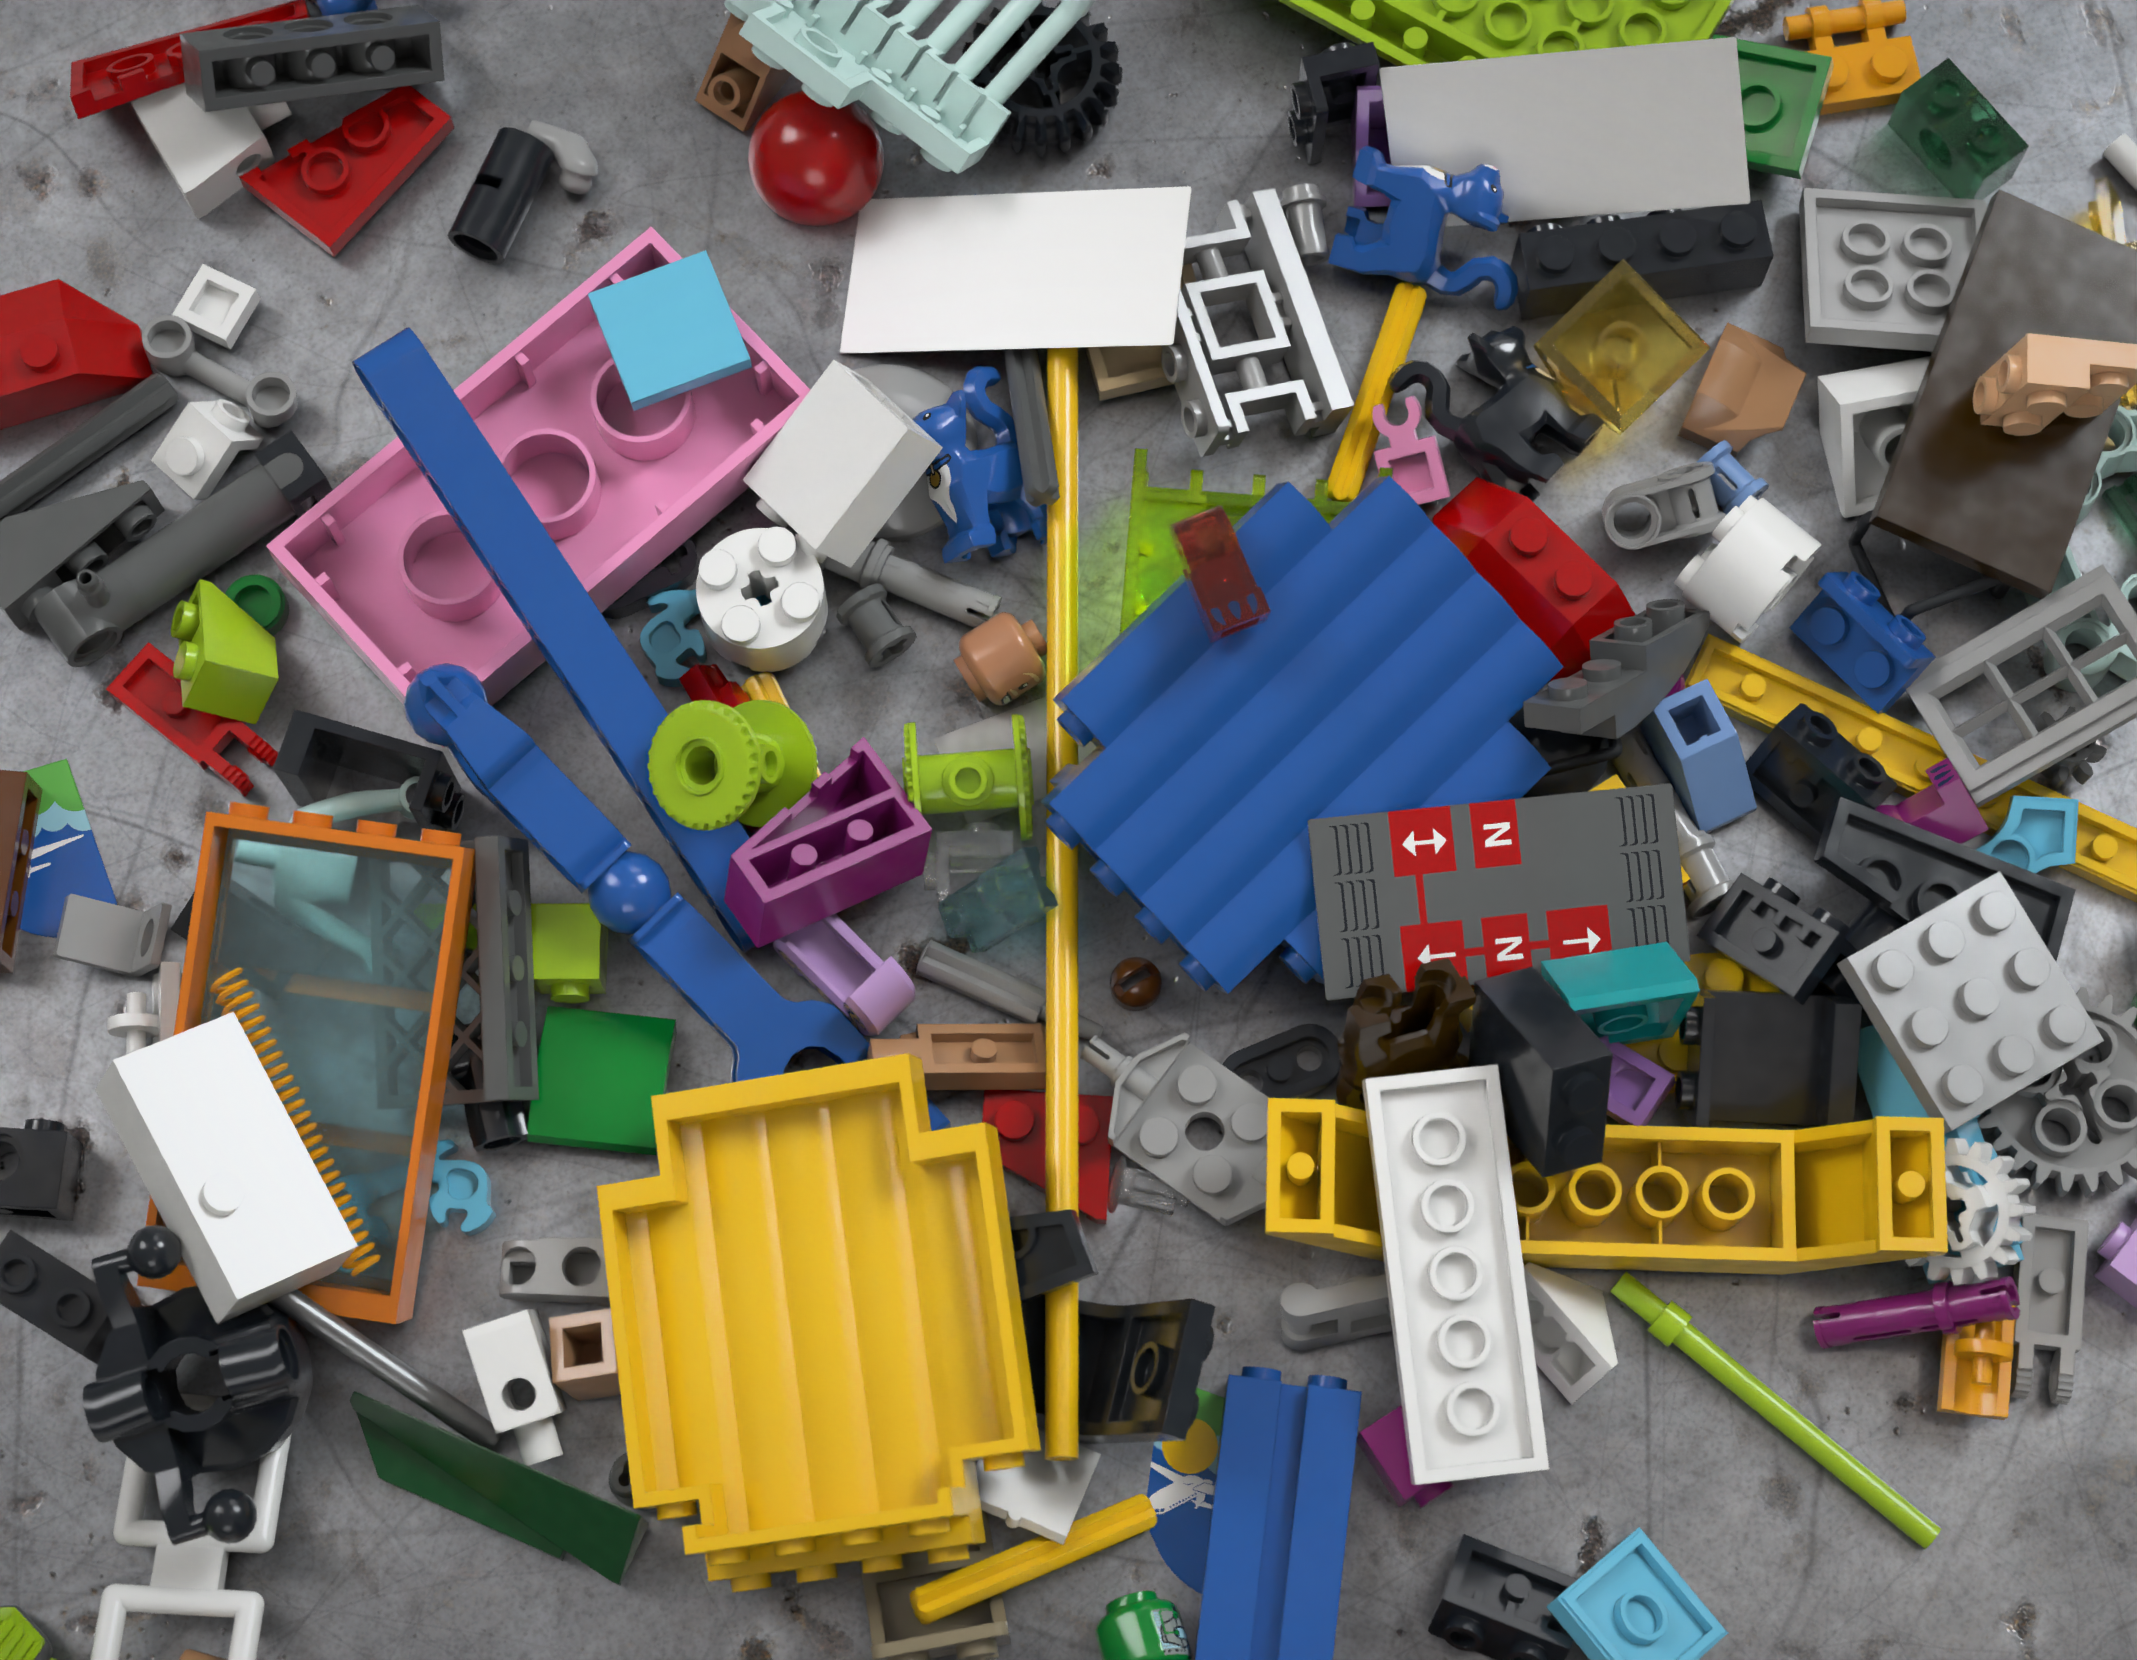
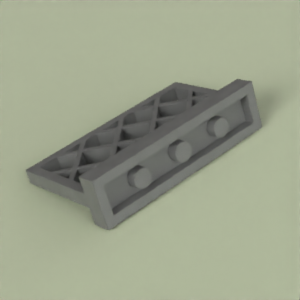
[369,835,539,1109]

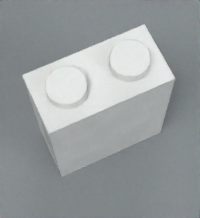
[743,360,943,568]

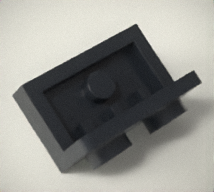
[1287,42,1380,165]

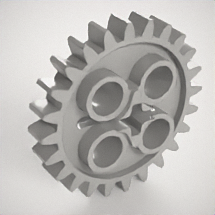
[1978,987,2137,1198]

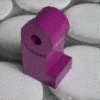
[1876,758,1989,844]

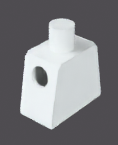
[131,82,292,219]
[462,1309,567,1466]

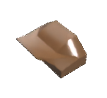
[1678,322,1807,458]

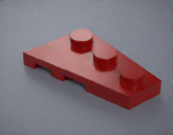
[239,86,455,257]

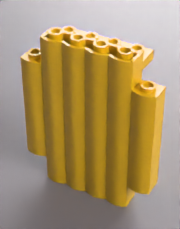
[596,1053,1041,1593]

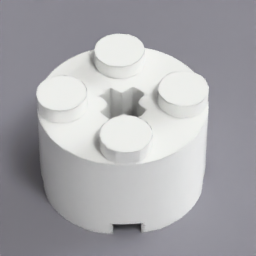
[1674,495,1823,643]
[696,526,828,672]

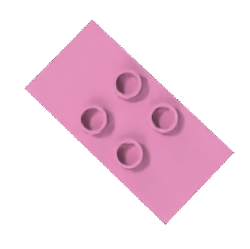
[266,227,810,747]

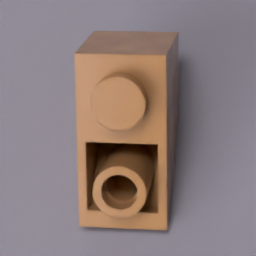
[695,13,792,132]

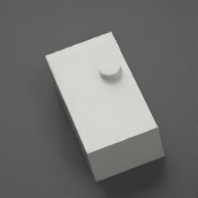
[95,1012,357,1325]

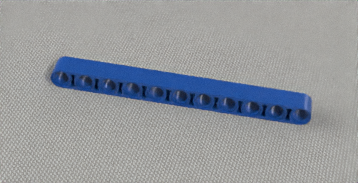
[352,327,755,953]

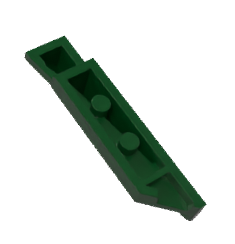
[350,1391,649,1586]

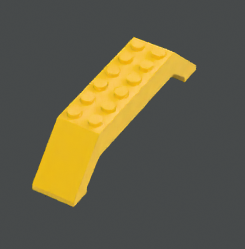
[1265,1098,1948,1275]

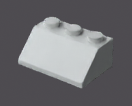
[1817,356,1931,518]

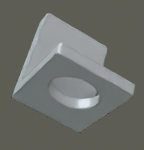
[53,894,172,977]

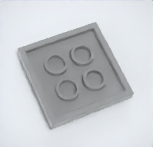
[1799,188,1987,352]
[1837,871,2104,1134]

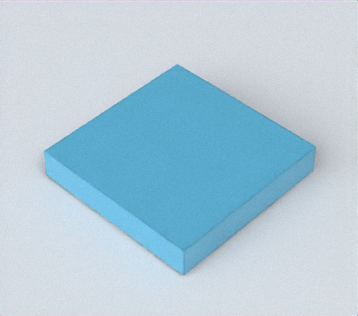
[588,250,752,411]
[1546,1527,1728,1660]

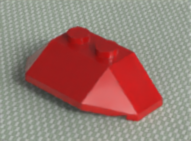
[0,279,153,430]
[1432,477,1635,682]

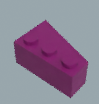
[724,737,933,948]

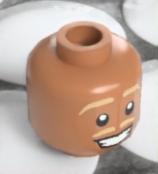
[953,612,1047,706]

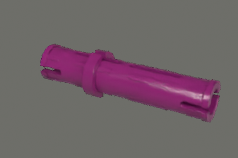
[1813,1276,2020,1349]

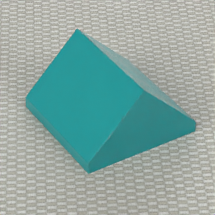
[1541,942,1700,1045]

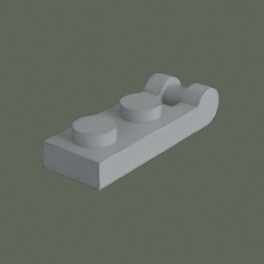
[1280,1274,1393,1351]

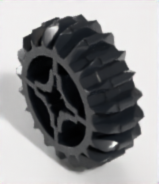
[962,0,1122,157]

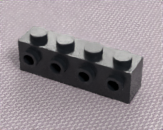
[1511,200,1774,320]

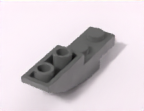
[1523,599,1710,739]

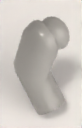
[527,120,598,194]

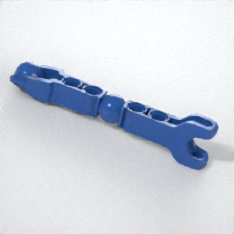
[404,663,869,1083]

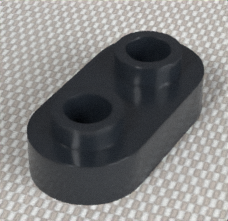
[1222,1024,1341,1099]

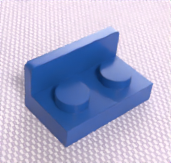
[1789,571,1936,714]

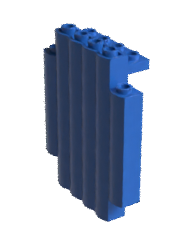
[1040,476,1563,994]

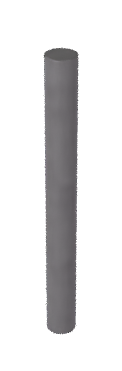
[268,1289,503,1450]

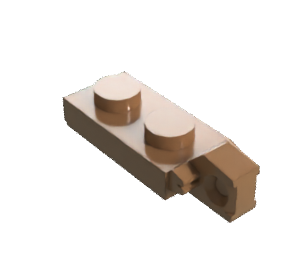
[867,1023,1046,1090]

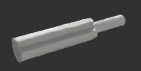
[916,939,1104,1041]

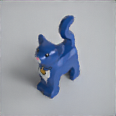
[1328,145,1518,311]
[912,366,1047,564]

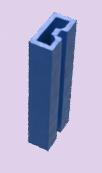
[1194,1366,1362,1660]

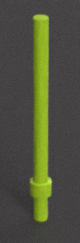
[1610,1271,1941,1549]

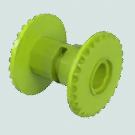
[647,700,818,831]
[902,714,1034,841]

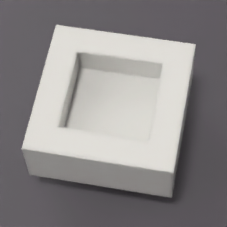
[172,264,261,350]

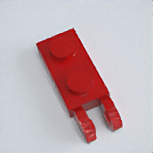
[106,642,278,797]

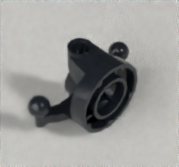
[82,1225,313,1545]

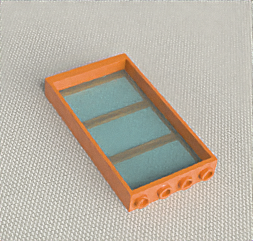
[137,802,476,1324]

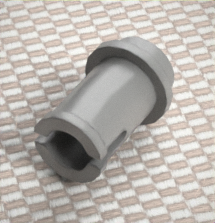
[1280,184,1330,266]

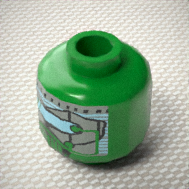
[1095,1591,1192,1660]

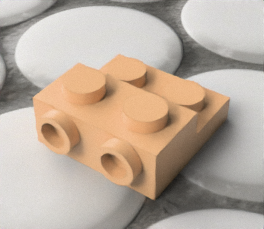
[1973,333,2137,436]

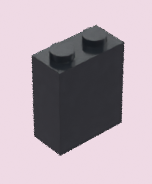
[1468,966,1613,1178]

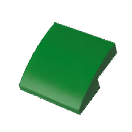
[527,1006,677,1155]

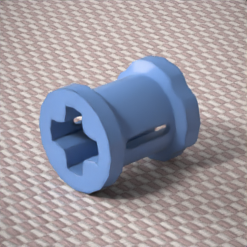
[1696,440,1769,515]

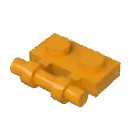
[1782,0,1924,115]

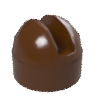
[1110,957,1162,1011]

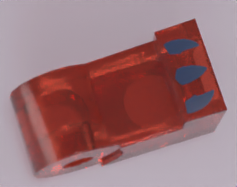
[1169,505,1271,643]

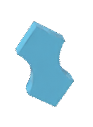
[1975,795,2079,874]

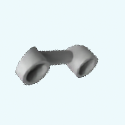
[142,315,298,428]

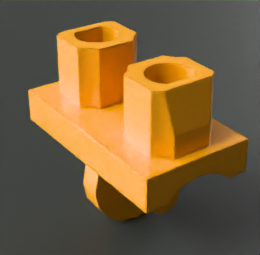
[1937,1305,2016,1420]

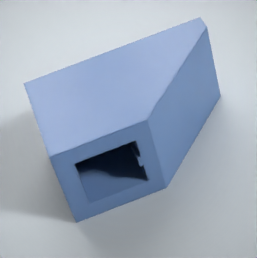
[1640,679,1757,833]

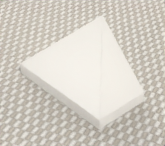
[1524,1262,1618,1405]

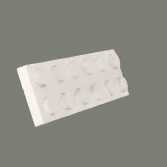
[1362,1064,1549,1485]

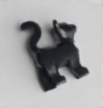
[1389,326,1605,502]

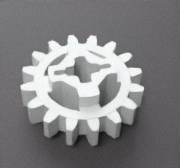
[1905,1138,2036,1285]

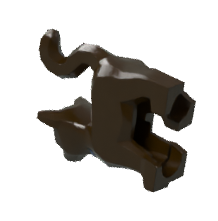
[1336,958,1476,1111]

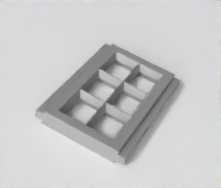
[1906,564,2137,807]

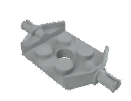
[1080,1032,1269,1226]

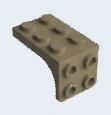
[859,1460,1011,1660]

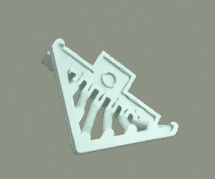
[724,0,1095,174]

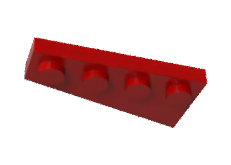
[70,0,311,120]

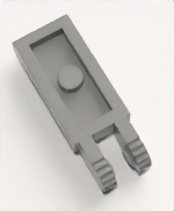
[2010,1214,2089,1405]

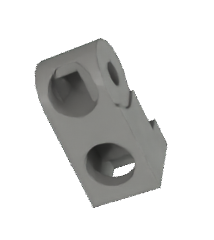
[499,1237,610,1307]

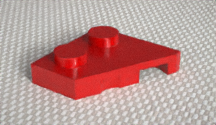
[982,1090,1113,1224]

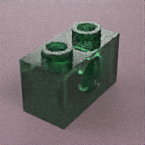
[1888,58,2029,200]

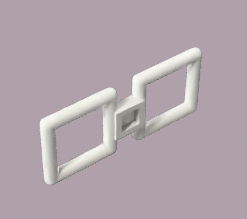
[90,1394,291,1660]

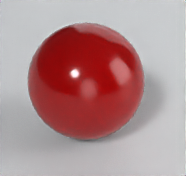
[748,90,884,227]

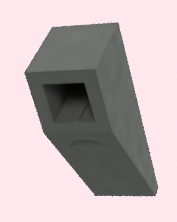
[0,480,165,630]

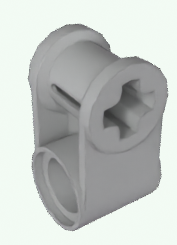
[1602,461,1726,550]

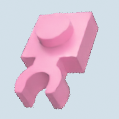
[1372,395,1451,505]

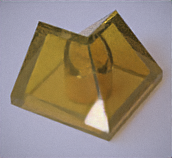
[1533,259,1711,435]

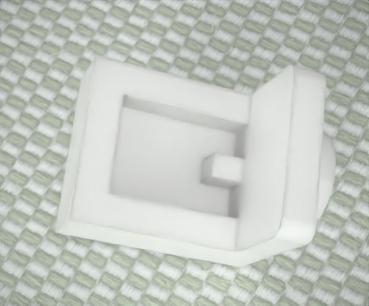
[151,399,264,500]

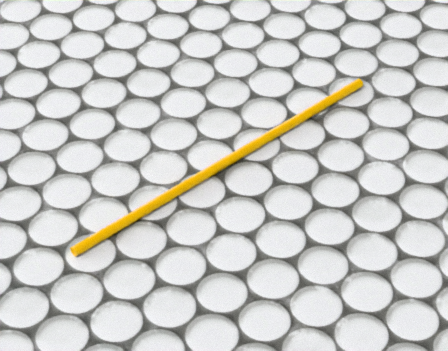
[1045,348,1079,1461]

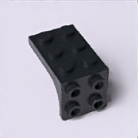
[1021,1295,1215,1444]

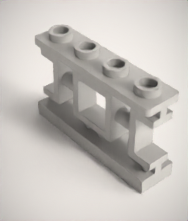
[1161,188,1354,457]

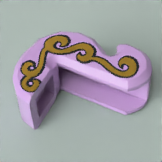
[773,914,915,1036]

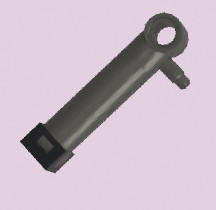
[34,430,332,667]

